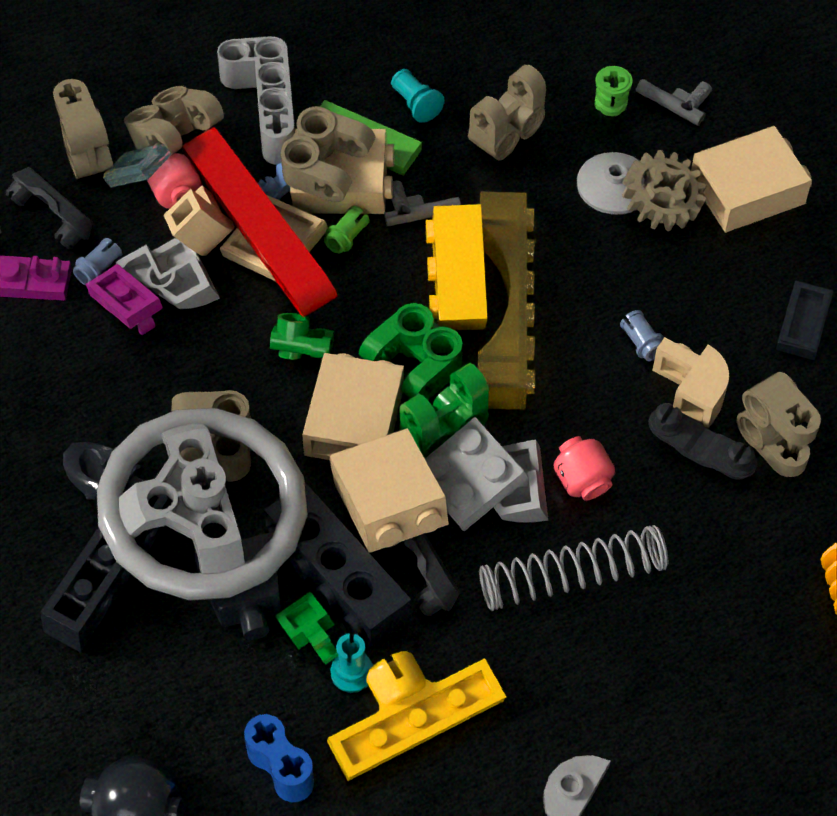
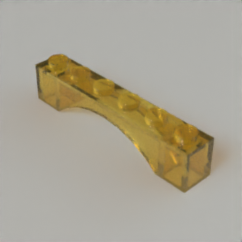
[478,192,535,409]

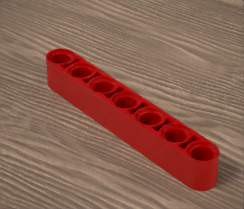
[182,126,338,318]

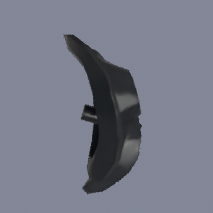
[63,441,142,502]

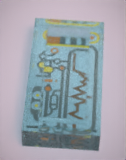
[103,144,172,187]

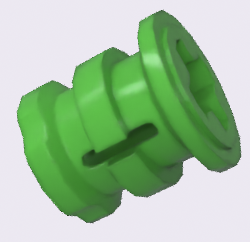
[595,66,633,116]

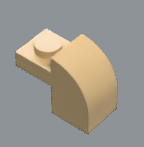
[164,185,235,256]
[652,337,729,429]

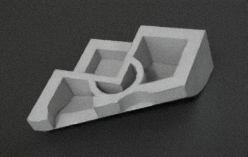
[116,238,220,309]
[494,439,548,523]

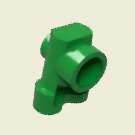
[270,313,334,360]

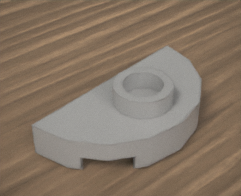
[543,755,610,816]

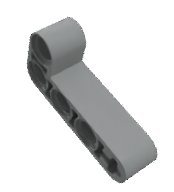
[217,37,295,165]

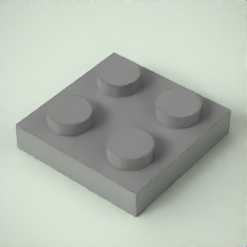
[425,417,528,531]

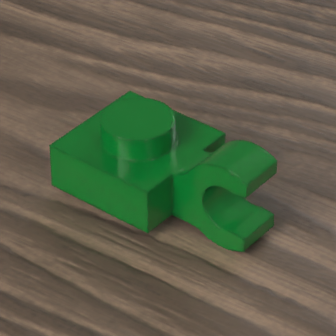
[275,591,338,665]

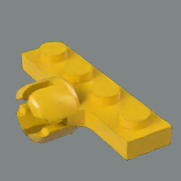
[327,651,506,781]

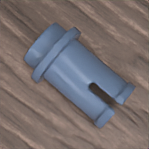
[73,238,122,285]
[620,310,664,361]

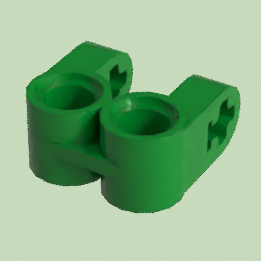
[359,303,463,400]
[399,363,489,459]

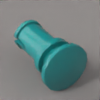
[391,69,444,123]
[330,634,373,693]

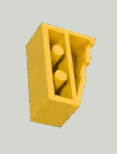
[426,204,487,330]

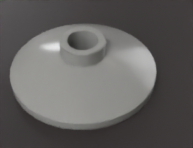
[577,152,645,214]

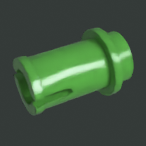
[324,206,369,254]

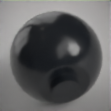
[80,756,186,816]

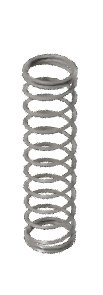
[479,525,668,611]

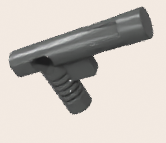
[636,79,712,126]
[384,181,461,227]

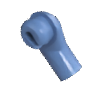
[258,163,291,200]

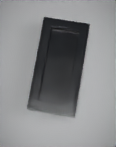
[776,281,833,360]

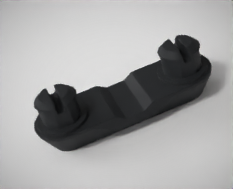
[6,167,93,249]
[649,403,757,480]
[386,533,460,617]

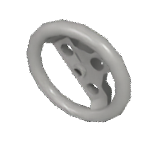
[97,408,308,600]

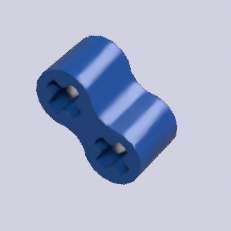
[244,714,314,802]

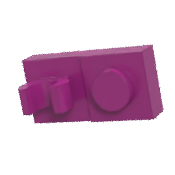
[0,256,72,301]
[86,264,163,335]

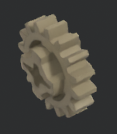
[622,150,706,231]

